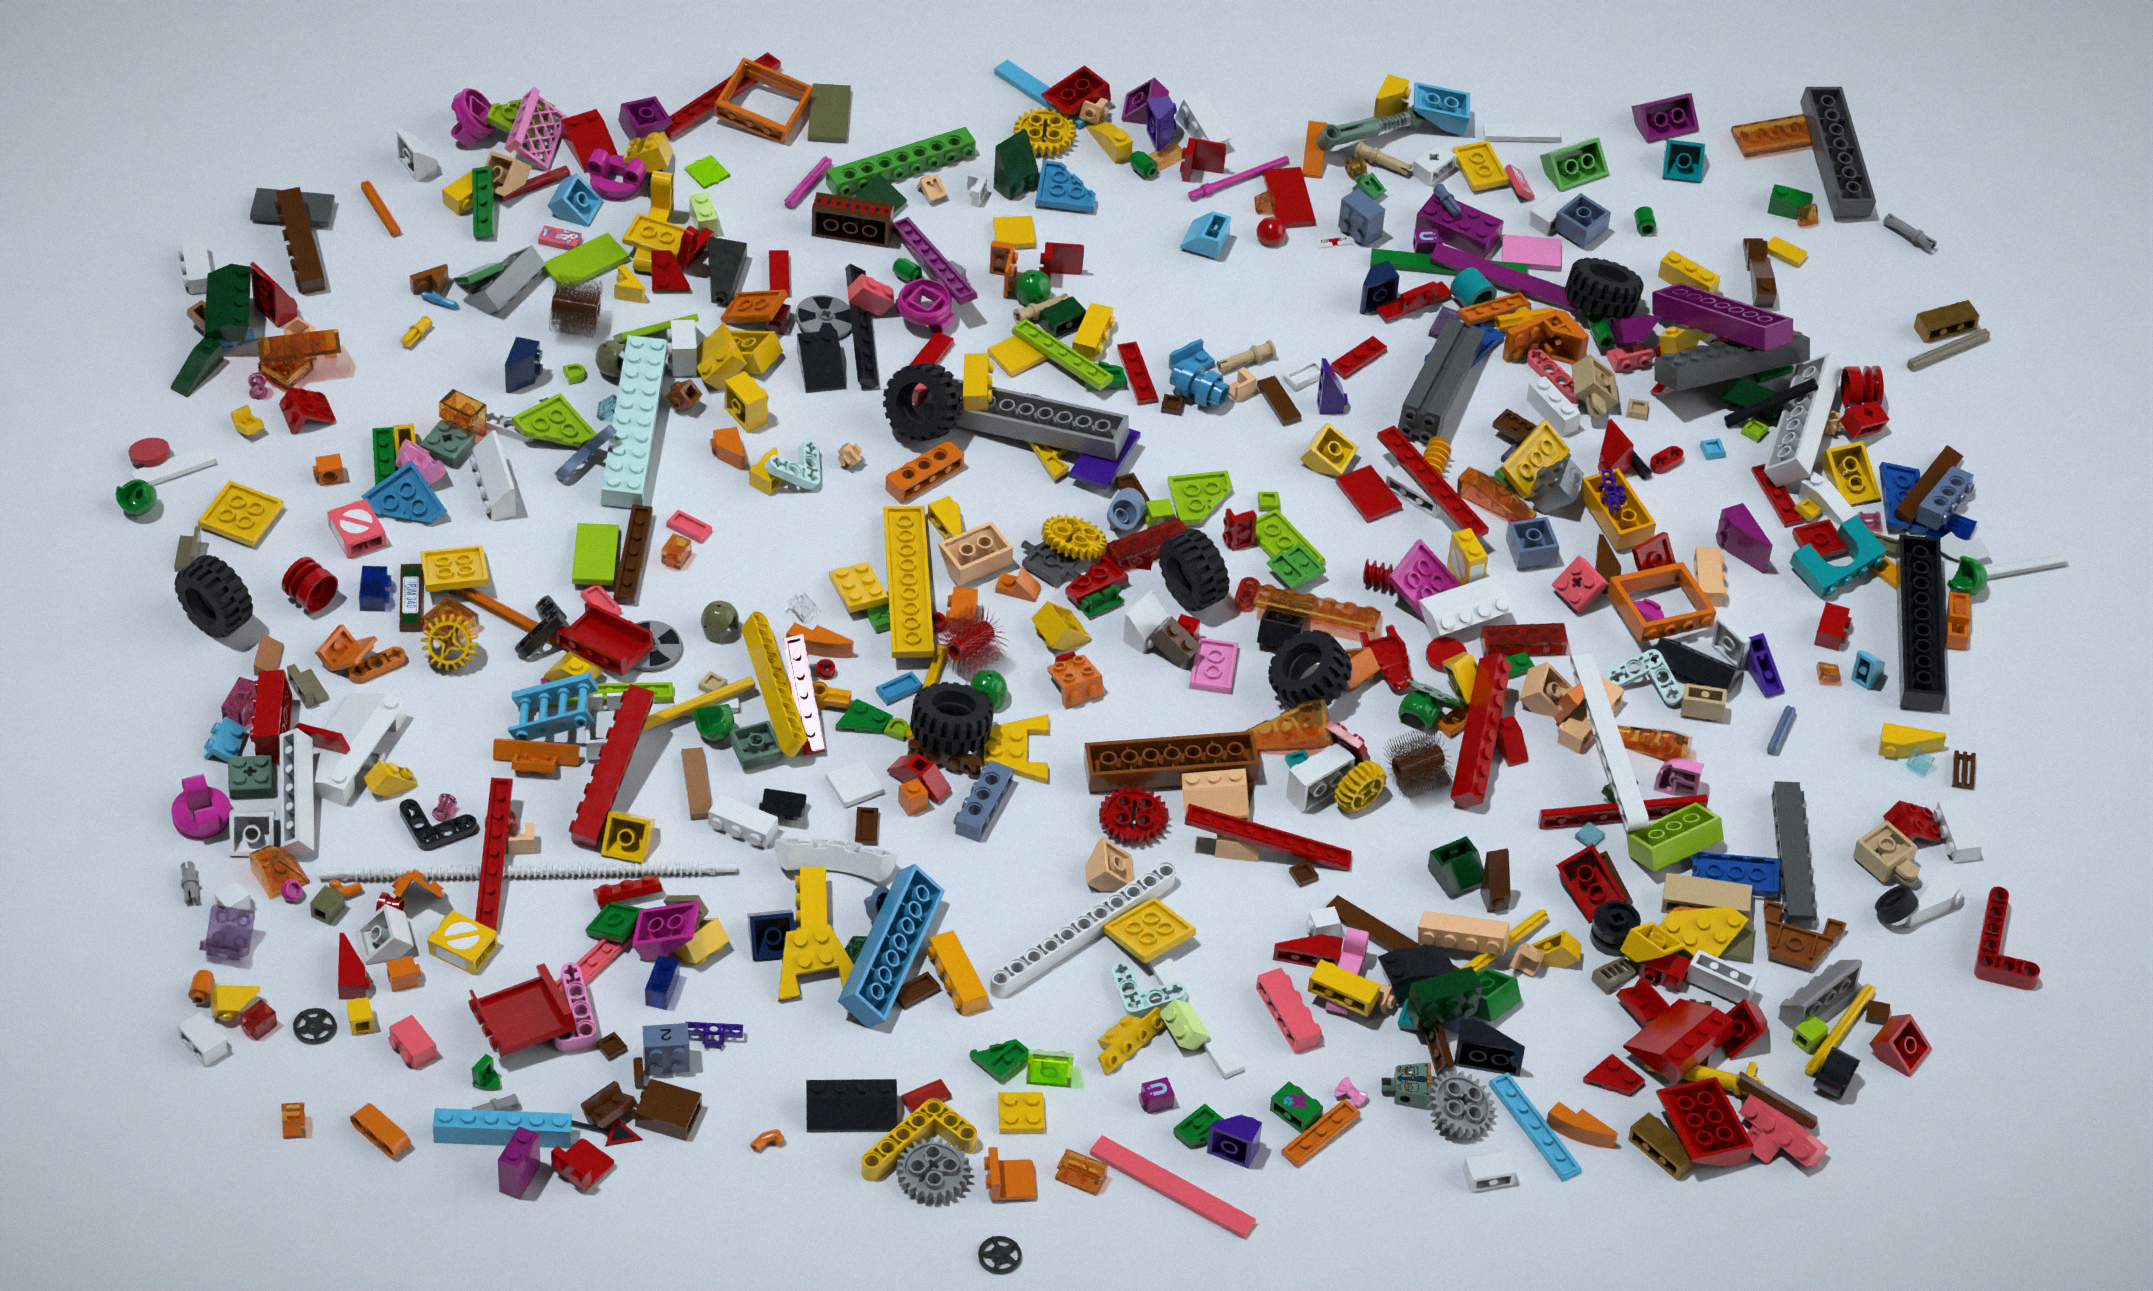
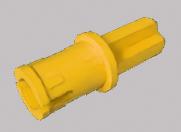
[400,316,433,348]

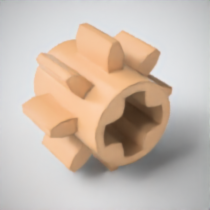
[1823,411,1843,435]
[837,442,862,467]

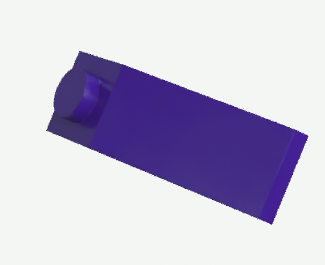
[1317,358,1348,415]
[1745,633,1785,698]

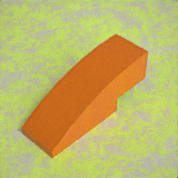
[1302,121,1327,179]
[1945,591,1970,650]
[786,622,854,658]
[1546,1102,1618,1149]

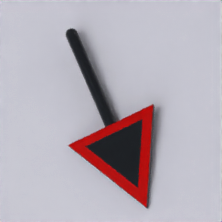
[572,1119,643,1146]

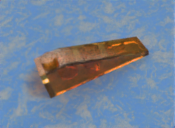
[1457,467,1537,521]
[1245,698,1332,752]
[1617,725,1693,762]

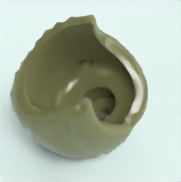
[595,340,626,377]
[701,600,739,643]

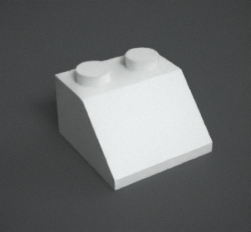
[396,129,438,182]
[1123,590,1169,654]
[229,810,276,856]
[356,904,414,965]

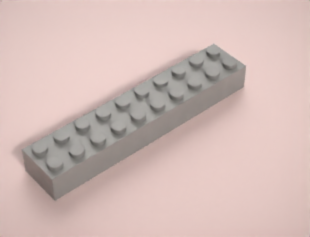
[924,378,1130,460]

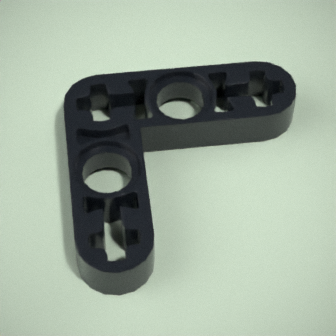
[515,595,567,658]
[399,799,477,851]

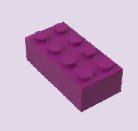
[1415,193,1504,259]

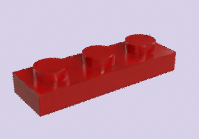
[1331,336,1387,380]
[593,875,662,905]

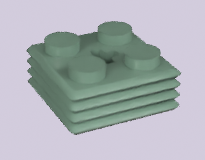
[420,420,475,468]
[730,721,783,770]
[228,755,273,799]

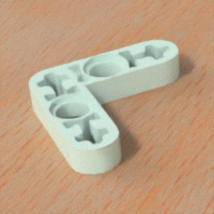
[765,439,820,490]
[1606,649,1682,706]
[1112,961,1187,1018]

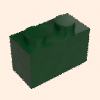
[1039,296,1086,338]

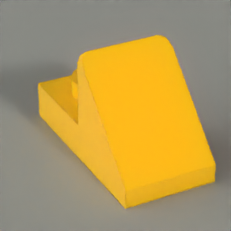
[614,264,645,303]

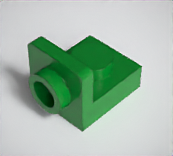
[1352,172,1387,200]

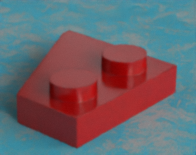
[651,250,690,290]
[1583,1054,1645,1097]

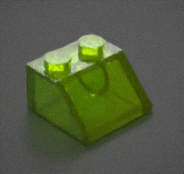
[1026,1049,1074,1088]

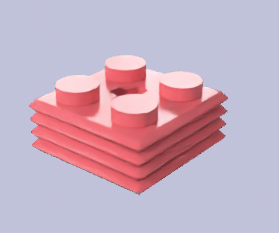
[1552,556,1609,613]

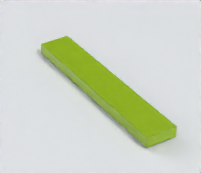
[1012,318,1113,391]
[548,682,673,705]

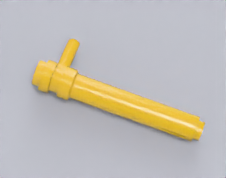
[1643,1062,1764,1097]

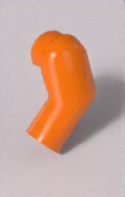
[329,879,362,898]

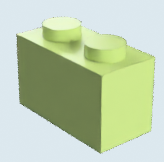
[689,192,717,236]
[1159,999,1210,1051]

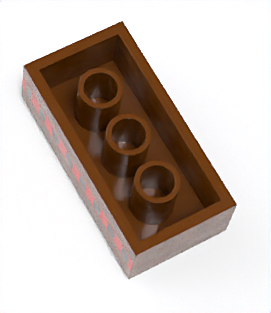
[812,192,894,248]

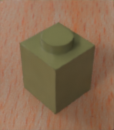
[310,885,344,925]

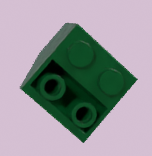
[1428,836,1484,897]

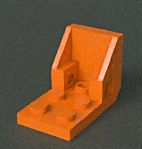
[1502,309,1589,365]

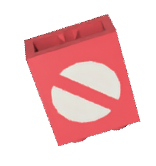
[327,499,386,559]

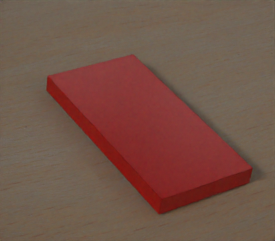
[1263,167,1316,228]

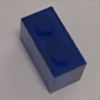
[359,566,392,612]
[645,955,680,1010]

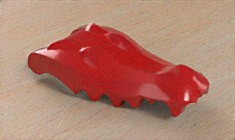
[1359,624,1413,690]

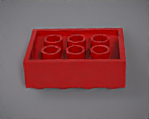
[1623,998,1734,1084]
[1656,1077,1754,1167]

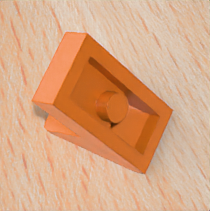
[995,567,1041,602]

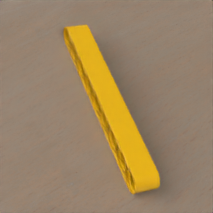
[741,611,807,757]

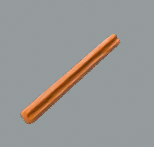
[456,587,557,646]

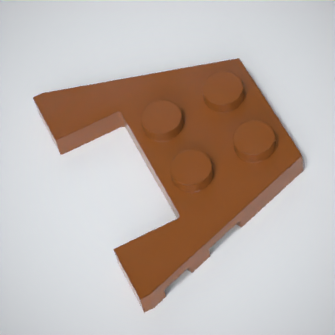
[1763,899,1847,971]

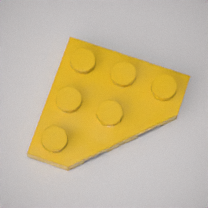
[1659,906,1749,958]

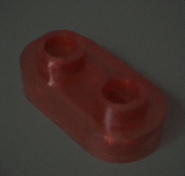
[1234,577,1260,613]

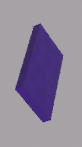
[1069,428,1141,490]

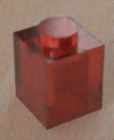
[241,1000,277,1041]

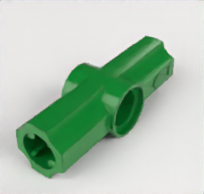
[1581,308,1615,350]

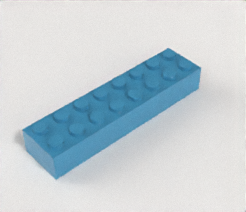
[838,864,945,1028]

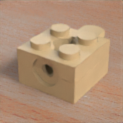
[1571,354,1619,418]
[1853,820,1920,885]

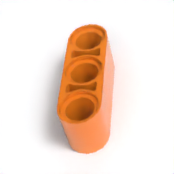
[350,1103,411,1159]

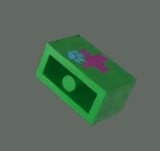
[1270,1081,1323,1134]

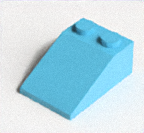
[1413,82,1470,135]

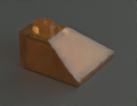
[249,845,310,900]

